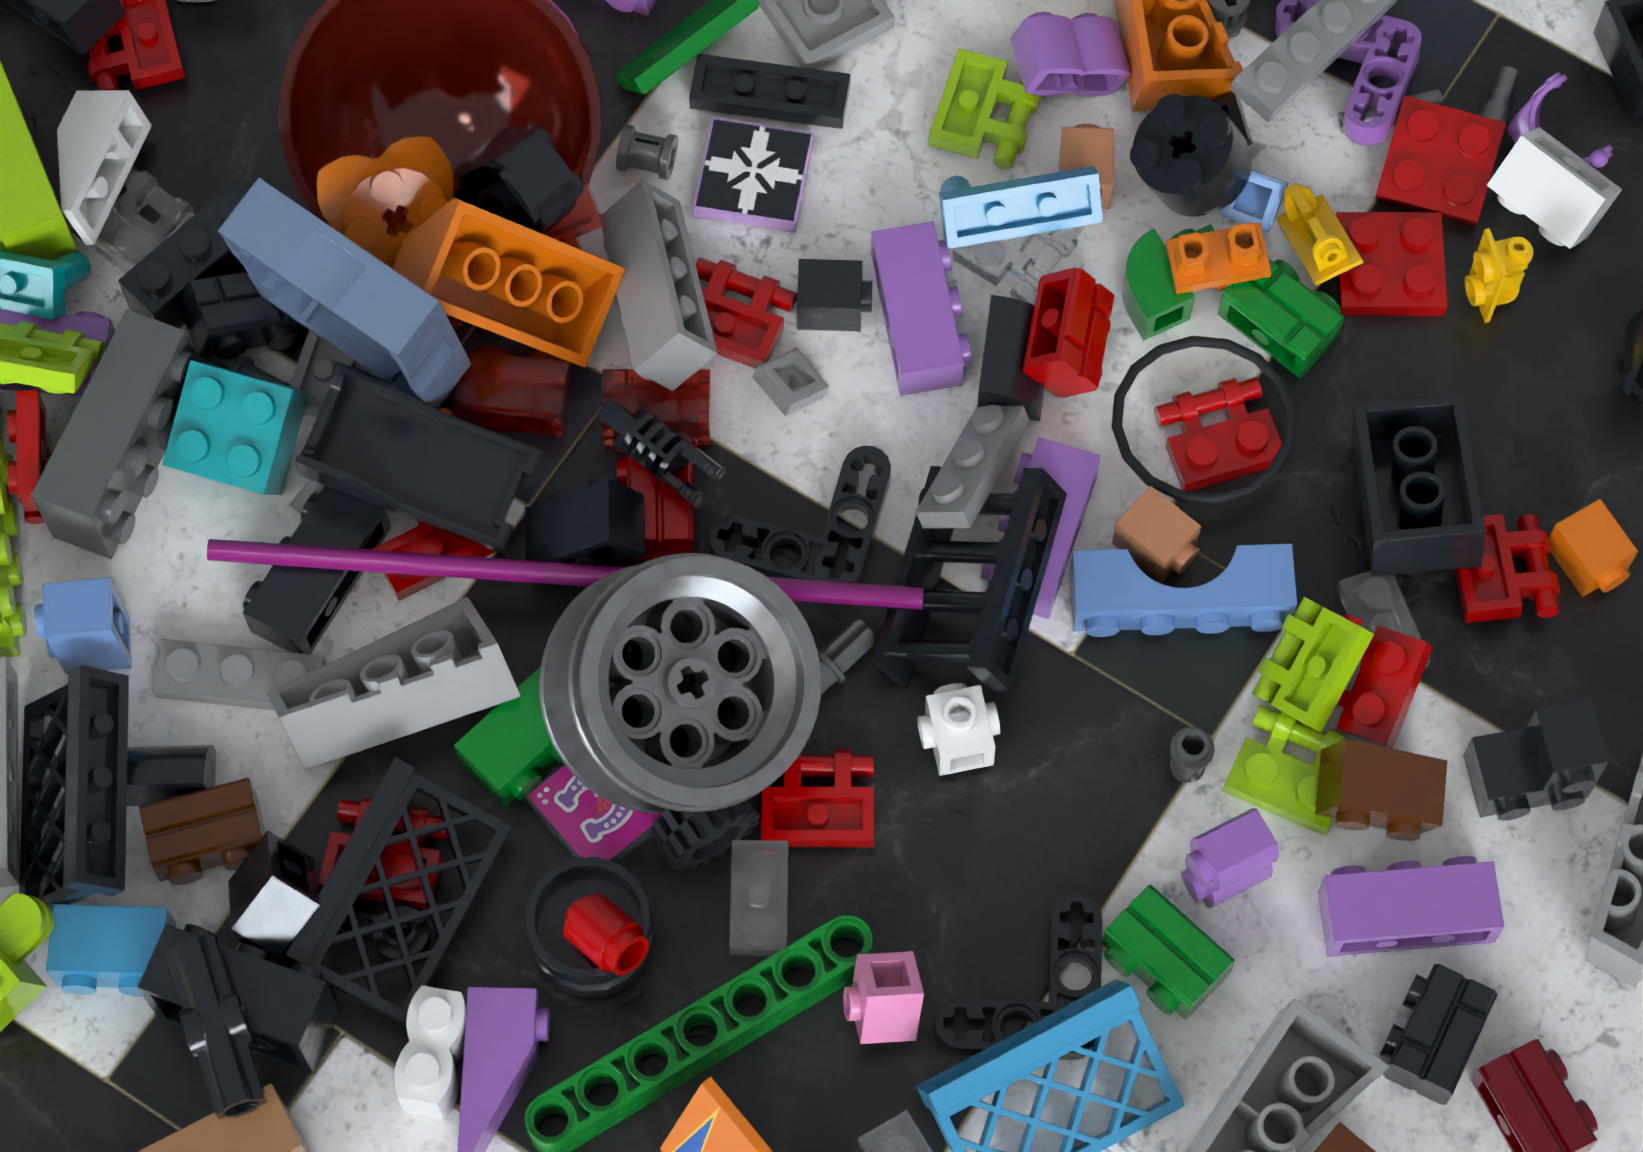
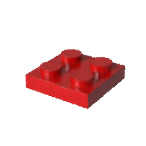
[1375,95,1506,226]
[1336,212,1448,316]

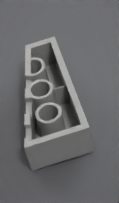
[267,597,521,770]
[1185,999,1391,1152]

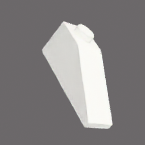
[57,90,152,245]

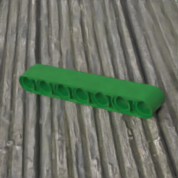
[525,915,872,1152]

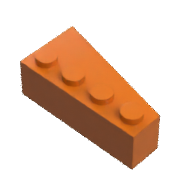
[1114,0,1243,111]

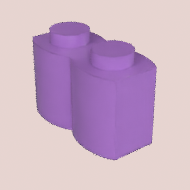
[1010,12,1131,96]
[1181,808,1279,908]

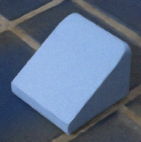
[1219,169,1289,233]

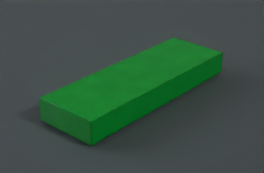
[613,0,761,94]

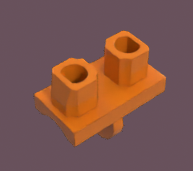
[1166,222,1271,295]

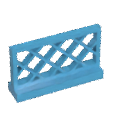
[916,979,1185,1152]

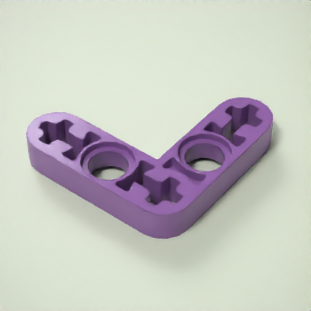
[1274,0,1422,146]

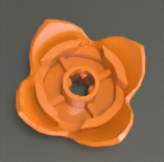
[316,136,454,268]

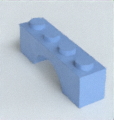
[1070,544,1297,637]

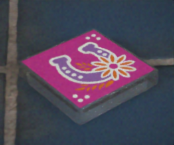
[524,763,663,863]

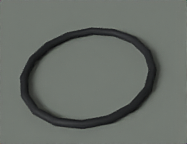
[1111,336,1296,504]

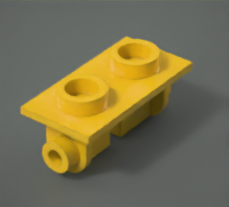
[1275,183,1363,286]
[1465,228,1533,323]

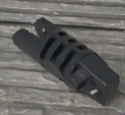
[597,399,726,509]

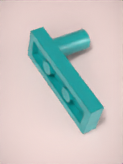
[0,250,91,320]

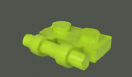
[928,48,1041,169]
[0,321,105,394]
[1252,597,1374,732]
[1222,705,1344,836]

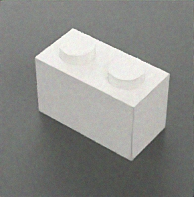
[1487,127,1622,249]

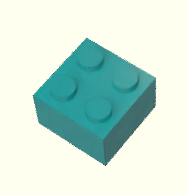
[162,360,310,495]

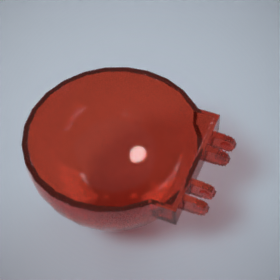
[278,0,603,329]

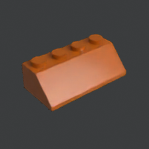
[392,198,626,367]

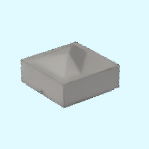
[752,348,829,416]

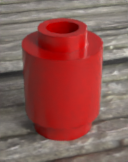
[563,893,649,975]

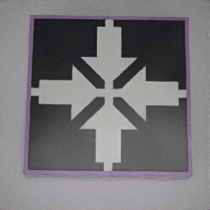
[693,117,814,233]

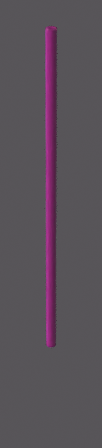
[207,539,924,610]

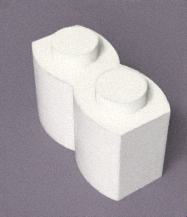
[394,986,467,1120]

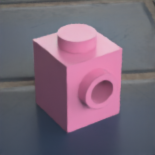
[843,951,924,1044]

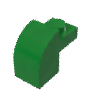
[1122,224,1215,341]

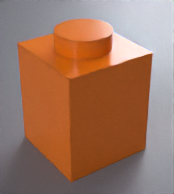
[1549,499,1638,597]

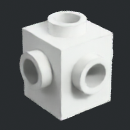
[917,683,1000,776]

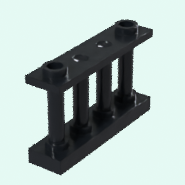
[872,466,1067,692]

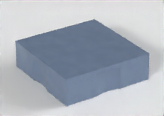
[218,178,471,409]

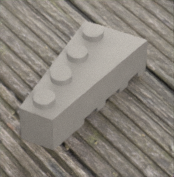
[1585,755,1643,988]

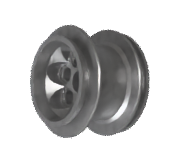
[539,553,821,814]

